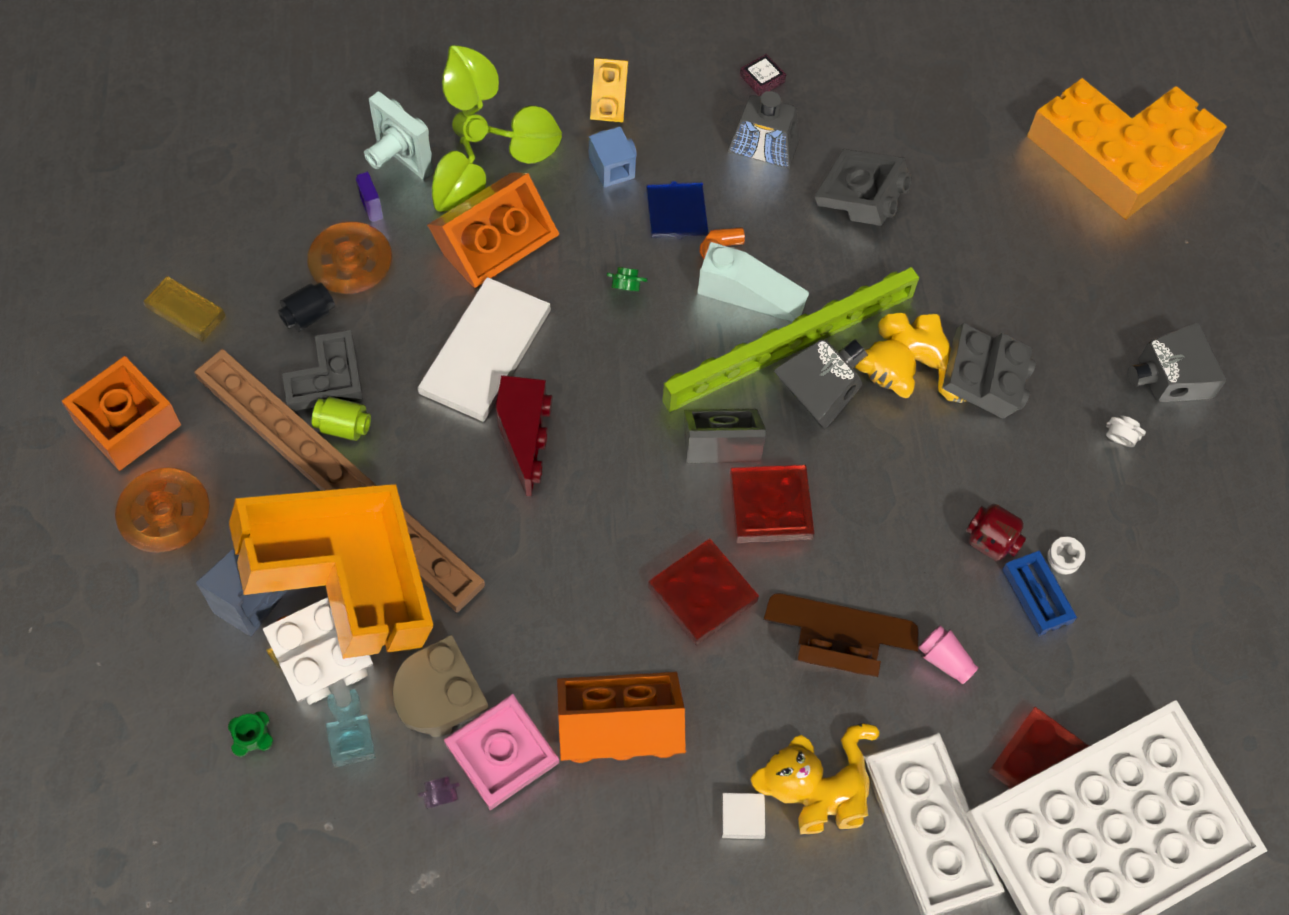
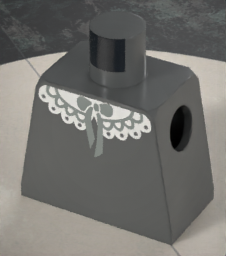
[1128,322,1227,402]
[774,338,868,430]

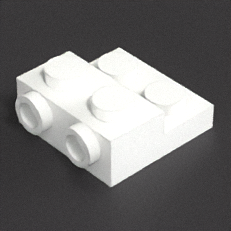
[262,597,373,705]

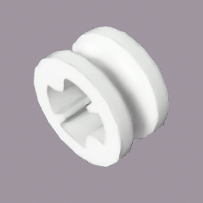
[1047,536,1086,574]

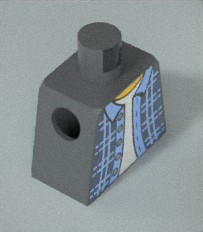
[728,91,799,169]

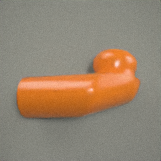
[699,227,745,259]

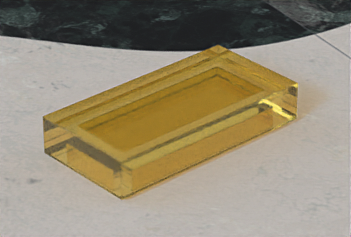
[144,276,226,342]

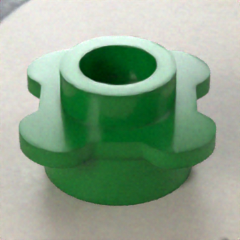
[606,267,648,292]
[228,711,273,757]

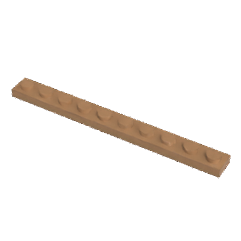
[194,349,485,613]

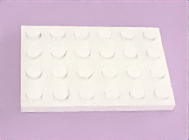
[965,700,1268,915]

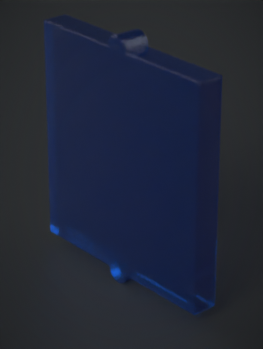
[646,181,708,240]

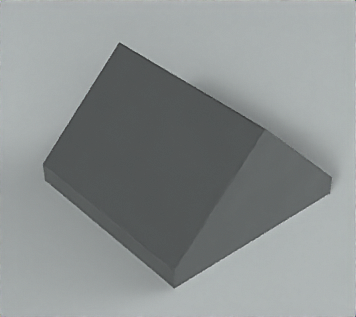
[684,409,766,463]

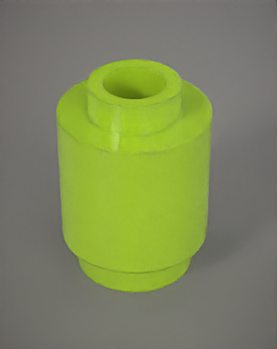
[312,397,371,441]

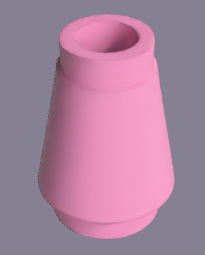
[918,625,979,684]

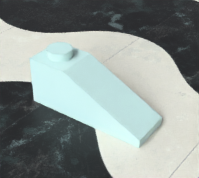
[698,242,809,322]

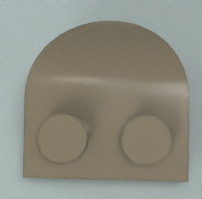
[393,635,489,737]

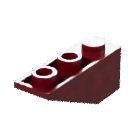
[496,375,553,496]

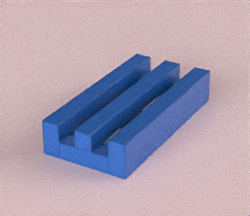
[1002,550,1077,636]

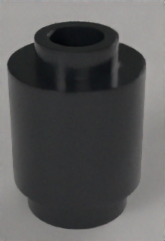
[278,282,335,332]

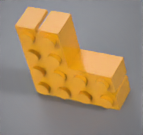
[1027,78,1227,220]
[229,484,434,659]

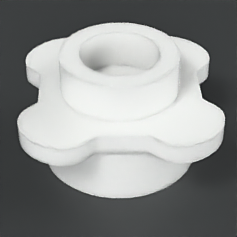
[1106,416,1146,447]

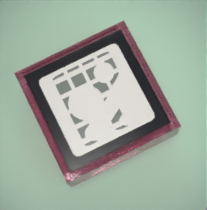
[740,54,786,96]

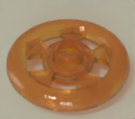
[307,222,392,294]
[115,468,210,553]

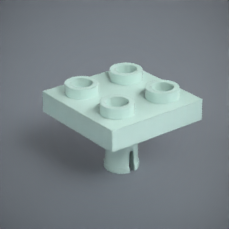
[364,91,434,180]

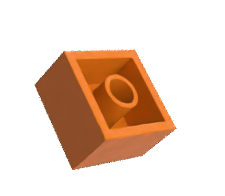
[62,356,181,471]

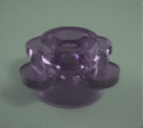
[418,776,460,809]

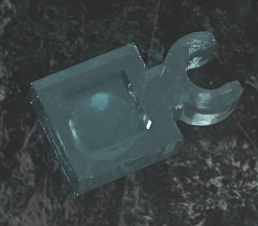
[326,689,376,768]

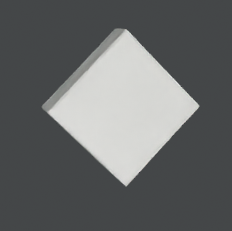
[722,793,765,839]

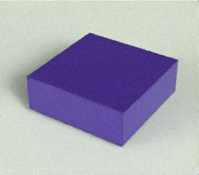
[356,172,383,222]

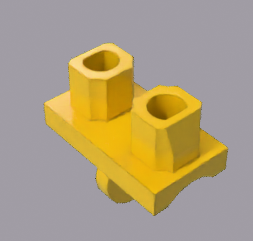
[590,57,629,122]

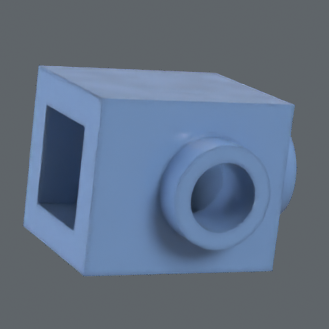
[589,127,637,188]

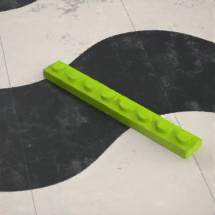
[662,267,919,413]

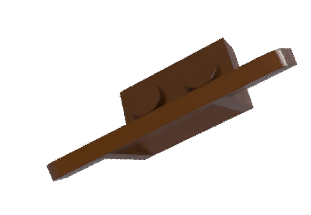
[763,593,919,677]

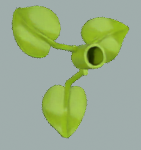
[432,45,562,212]

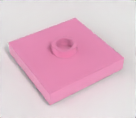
[444,694,559,810]

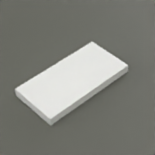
[418,277,551,422]
[864,733,1005,915]

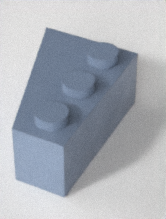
[196,548,288,637]

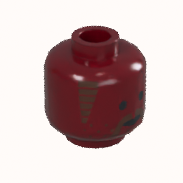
[965,504,1026,561]

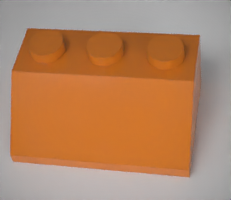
[427,172,559,288]
[557,672,686,763]

